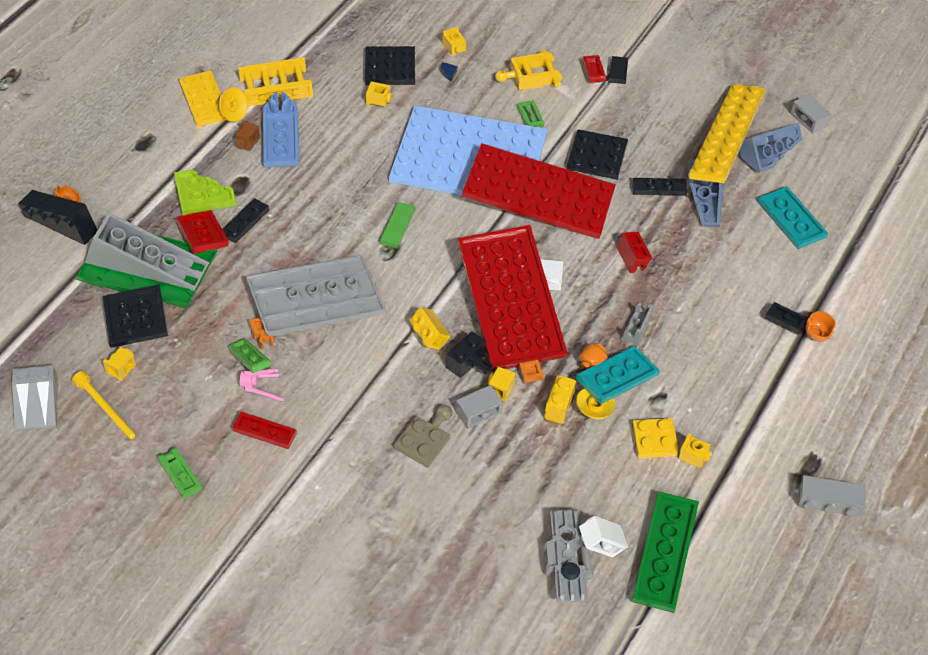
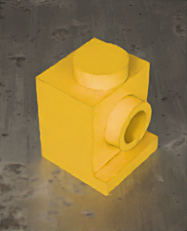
[443,27,466,55]
[366,82,393,107]
[103,347,136,381]
[679,433,713,468]

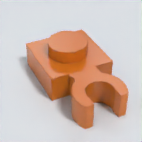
[249,318,274,349]

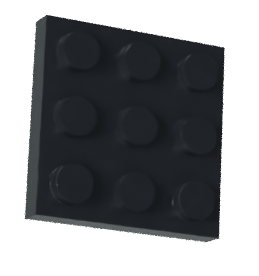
[365,46,415,85]
[567,129,628,180]
[103,284,169,348]

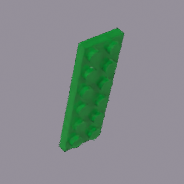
[632,491,699,613]

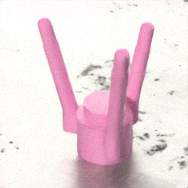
[240,369,284,402]

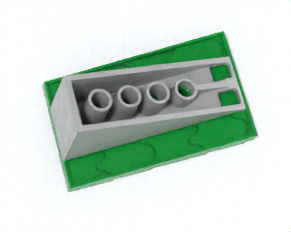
[75,212,218,308]

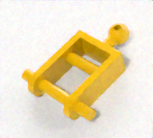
[495,49,562,90]

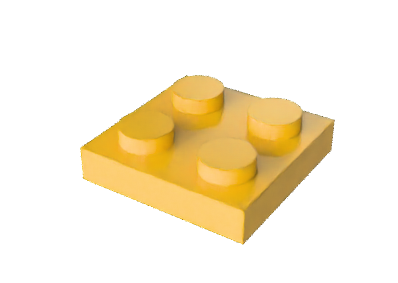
[632,418,679,458]

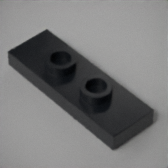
[632,177,687,196]

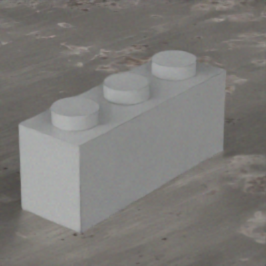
[798,475,866,517]

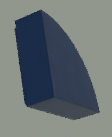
[441,62,458,81]

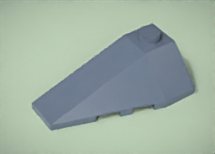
[739,122,803,172]
[688,160,724,227]

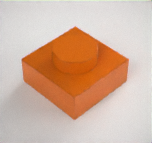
[519,360,544,383]

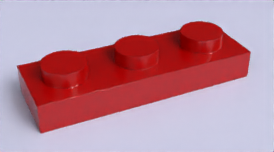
[232,412,297,449]

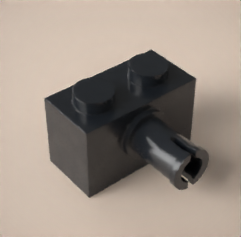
[446,331,493,378]

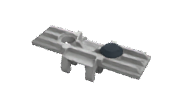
[544,510,594,603]

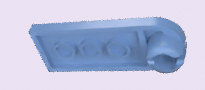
[263,92,299,167]

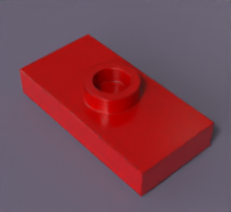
[582,55,606,83]

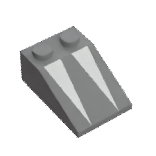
[12,365,58,432]

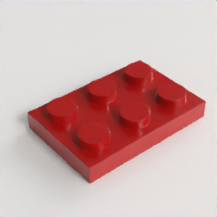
[176,210,229,254]

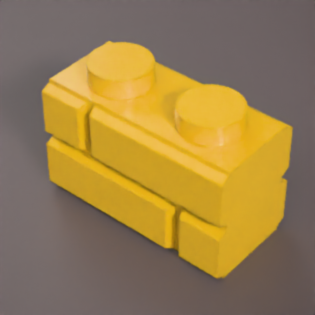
[544,375,576,424]

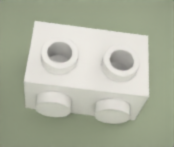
[579,516,628,558]

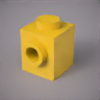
[488,367,516,402]

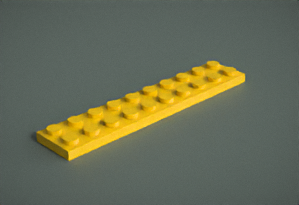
[689,84,765,183]

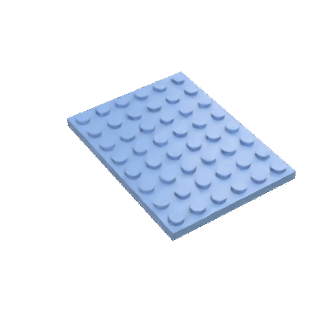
[389,106,548,195]

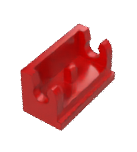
[617,231,652,273]

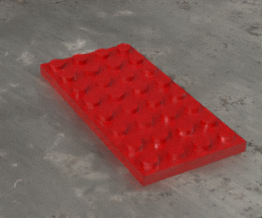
[461,143,616,239]
[458,225,568,372]

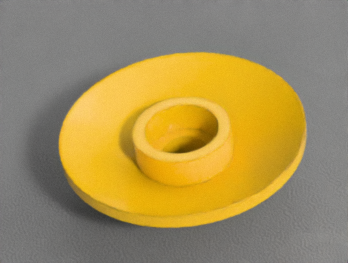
[219,87,247,122]
[576,389,616,419]

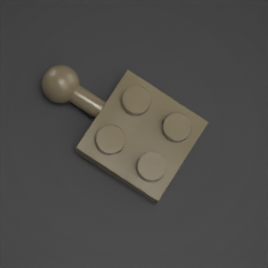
[394,405,452,468]

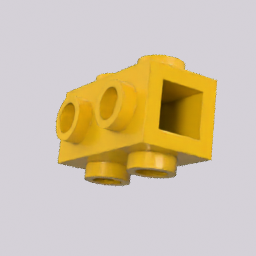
[409,307,451,350]

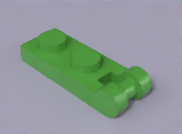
[157,447,202,499]

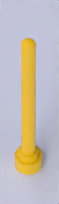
[72,371,136,440]

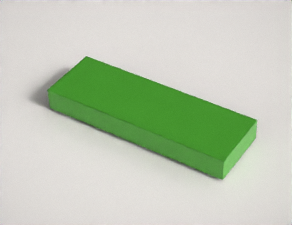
[380,202,415,249]
[229,338,271,373]

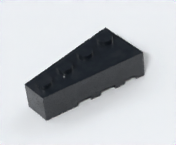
[18,190,98,245]

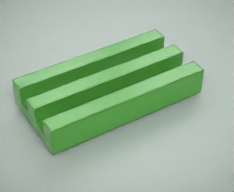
[517,100,544,128]

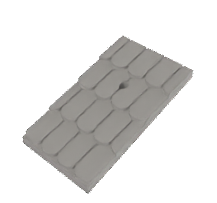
[246,255,387,336]

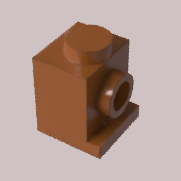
[235,120,260,151]

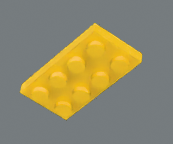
[179,71,226,127]

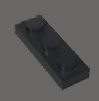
[222,198,269,244]

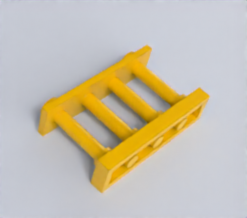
[238,57,313,107]

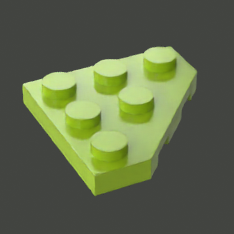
[174,169,237,215]

